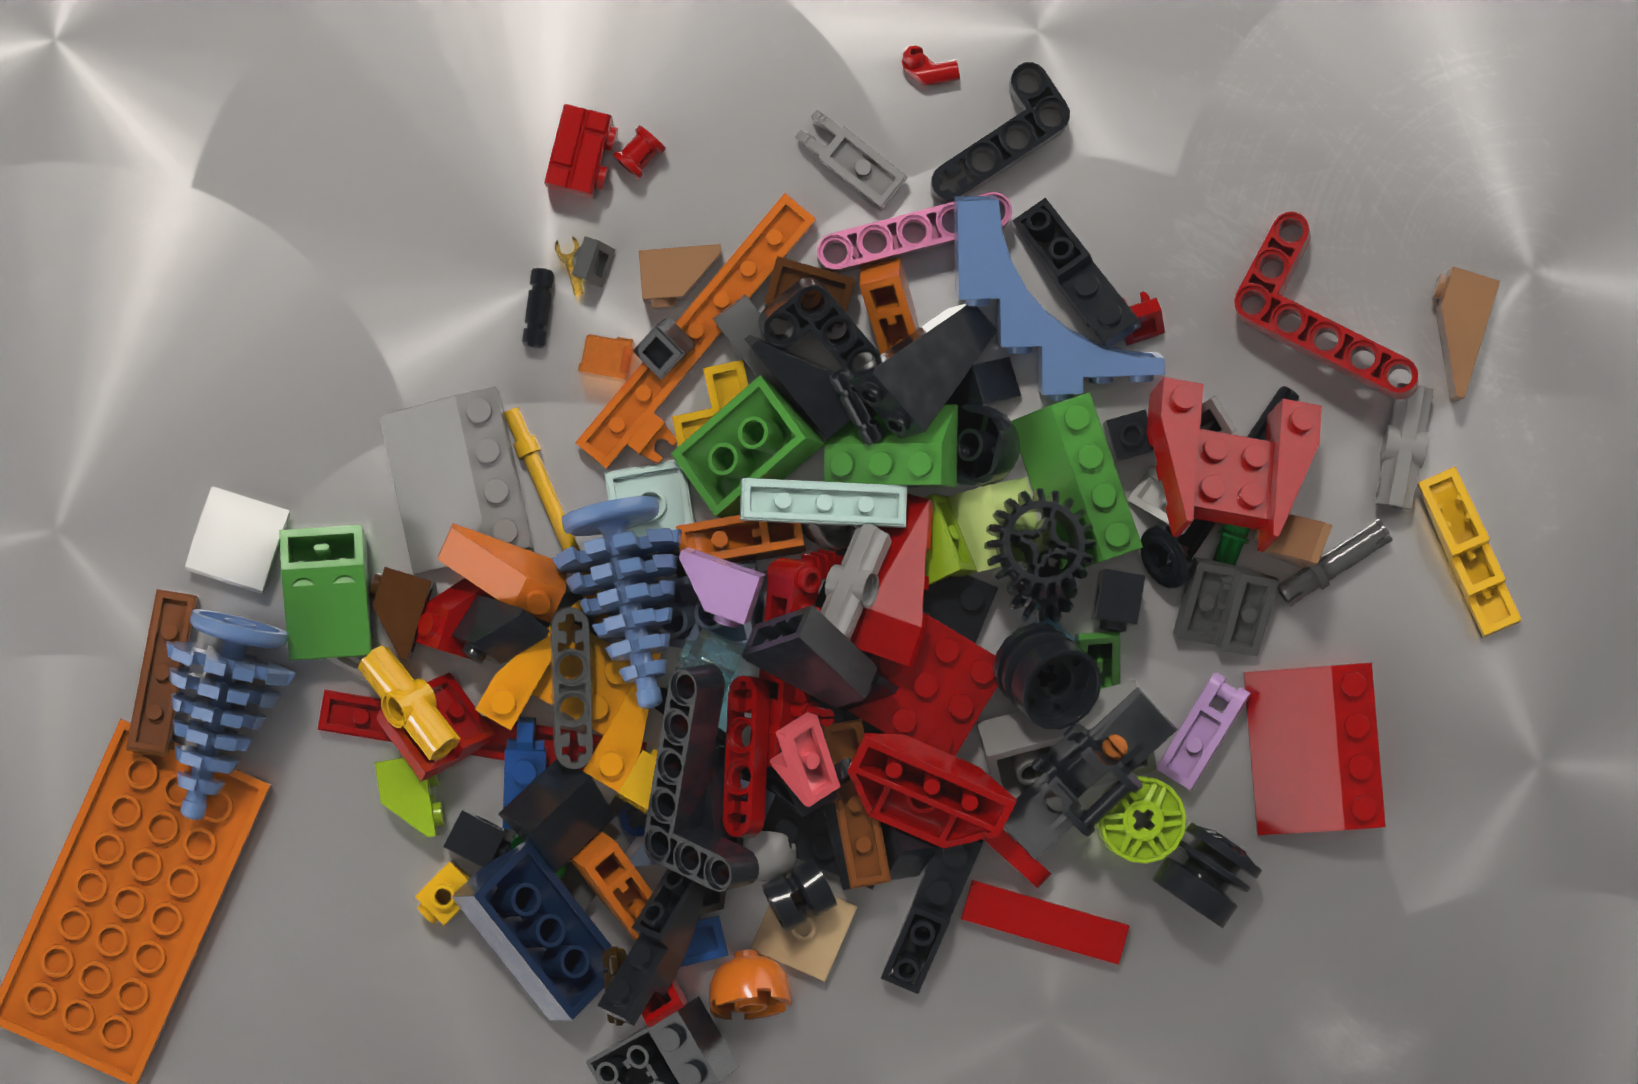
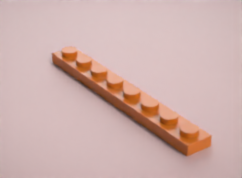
[575,193,816,469]

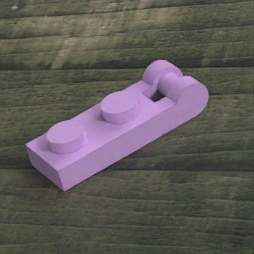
[1156,672,1251,791]

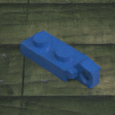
[502,716,548,829]

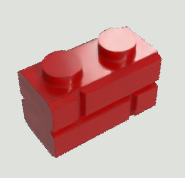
[544,104,618,199]

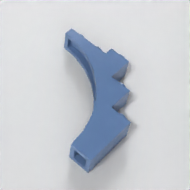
[954,195,1165,401]

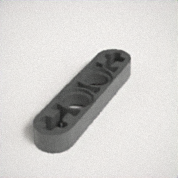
[550,606,593,769]

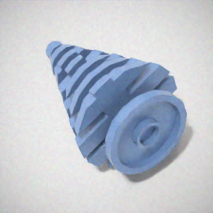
[552,496,682,709]
[166,609,296,820]

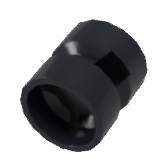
[761,858,837,932]

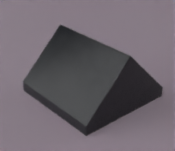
[498,759,615,873]

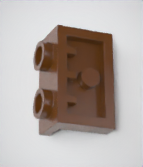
[763,256,856,333]

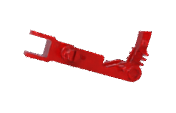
[746,549,845,767]

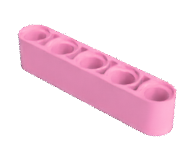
[817,192,1012,274]

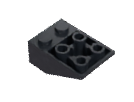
[586,996,740,1084]

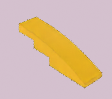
[1417,466,1522,638]

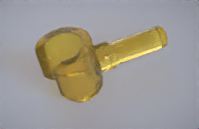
[555,237,584,296]

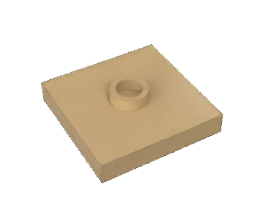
[750,875,858,982]

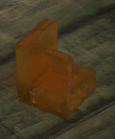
[578,334,635,382]

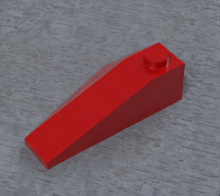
[850,493,934,668]

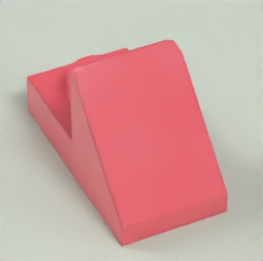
[770,712,841,807]

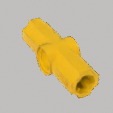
[357,645,460,762]

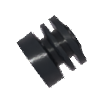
[993,623,1102,730]
[1151,822,1262,928]

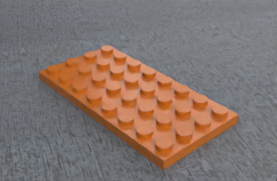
[0,719,272,1084]

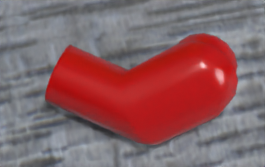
[902,45,960,86]

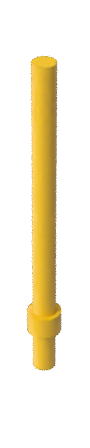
[504,407,609,624]

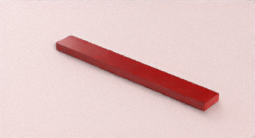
[317,690,647,771]

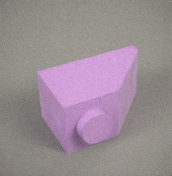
[679,547,766,628]

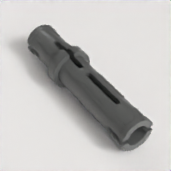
[1277,519,1393,607]

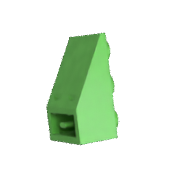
[279,525,372,661]

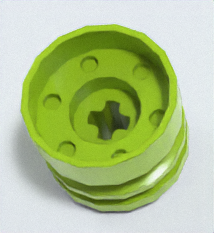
[1096,775,1187,864]

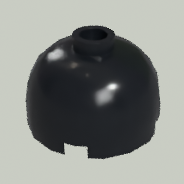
[957,404,1020,486]

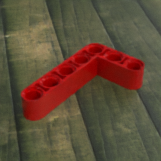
[1234,211,1419,400]

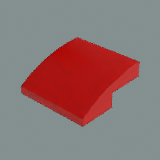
[376,672,495,781]

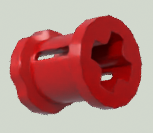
[612,125,666,180]

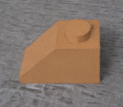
[639,244,722,309]

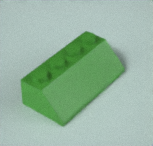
[1011,392,1143,571]

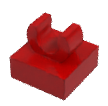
[1123,291,1165,346]

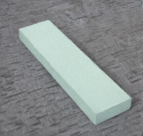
[740,478,907,528]

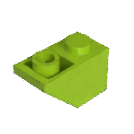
[374,758,445,837]

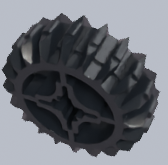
[984,488,1096,601]

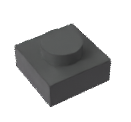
[572,236,615,287]

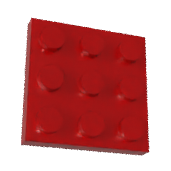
[848,612,997,756]

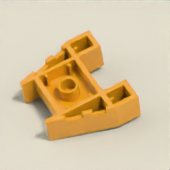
[475,600,661,792]

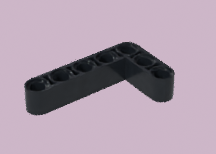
[643,664,759,892]

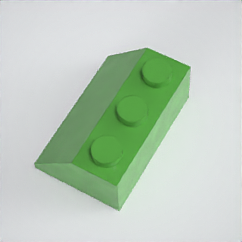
[671,375,826,518]
[824,405,958,487]

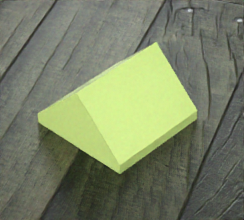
[948,477,1045,575]

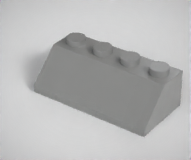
[977,680,1157,799]

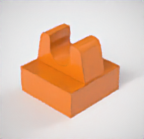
[626,412,677,463]

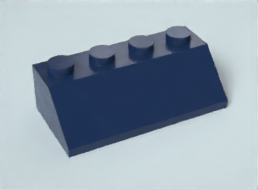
[452,841,612,1021]

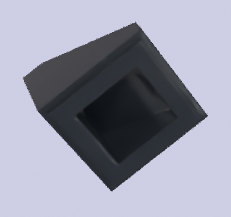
[633,317,696,380]

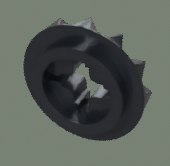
[1140,525,1194,589]

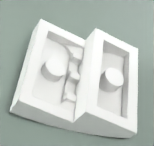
[185,486,290,594]

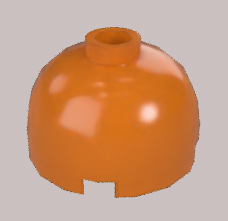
[709,949,792,1020]

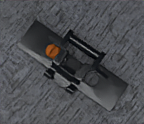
[1005,687,1178,860]

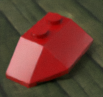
[847,733,1017,848]

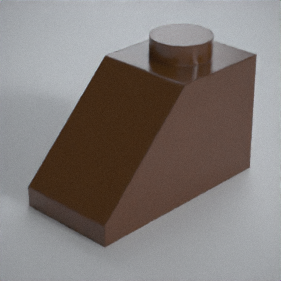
[369,567,435,660]

